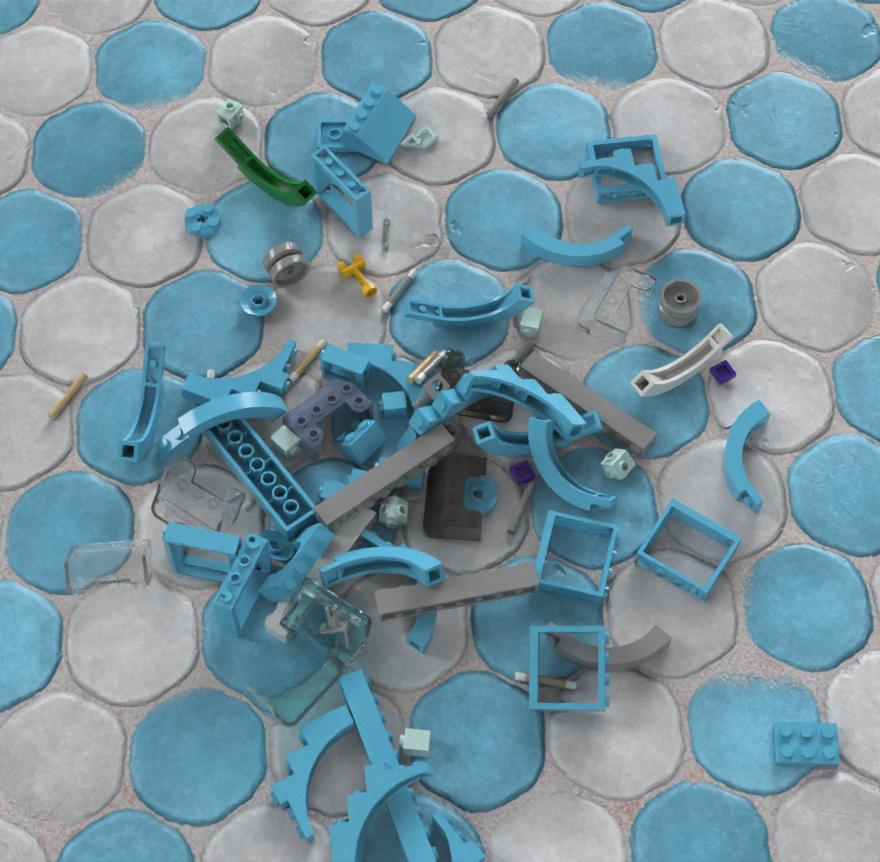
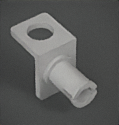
[412,373,450,410]
[319,604,352,650]

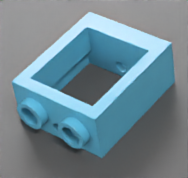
[319,344,371,393]

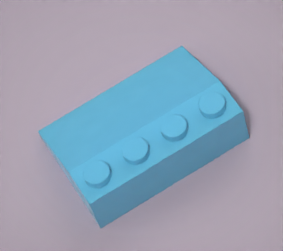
[340,82,416,165]

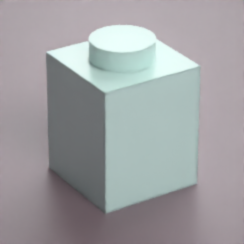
[519,307,543,338]
[270,425,301,460]
[399,728,431,757]

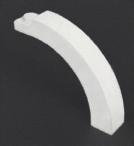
[630,323,734,397]

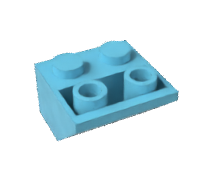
[331,418,388,464]

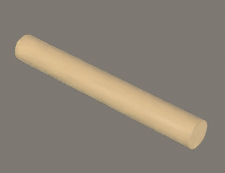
[406,350,439,384]
[48,372,88,420]

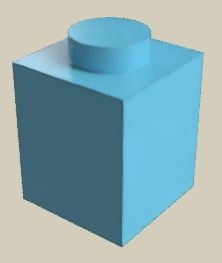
[379,391,407,419]

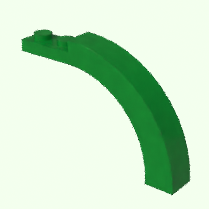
[214,126,318,207]

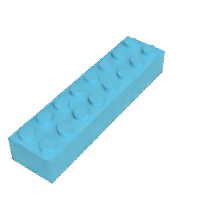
[202,418,318,541]

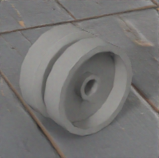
[263,242,310,288]
[658,279,701,327]

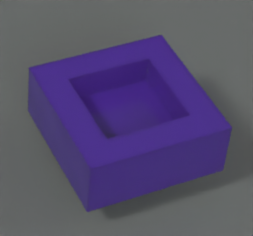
[709,360,736,385]
[509,460,536,486]

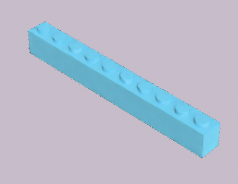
[338,669,439,862]

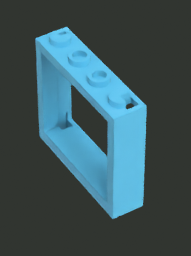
[586,134,666,203]
[311,145,373,238]
[635,498,742,601]
[535,510,621,605]
[162,522,242,583]
[213,533,274,638]
[529,626,610,712]

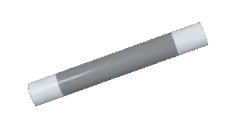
[381,269,418,313]
[415,350,448,384]

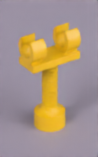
[337,253,378,298]

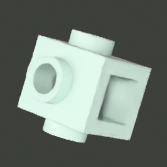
[216,98,244,130]
[600,448,636,480]
[379,495,408,528]

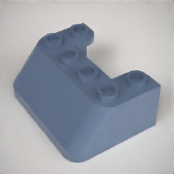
[282,380,374,462]

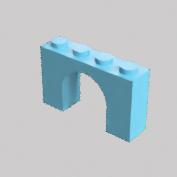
[257,523,335,603]

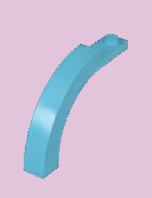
[402,283,535,329]
[118,344,166,462]
[155,392,287,460]
[472,410,603,457]
[360,529,437,654]

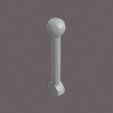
[382,219,390,250]

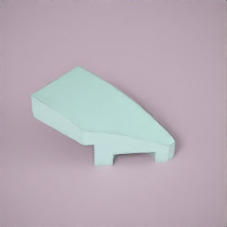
[401,125,439,149]

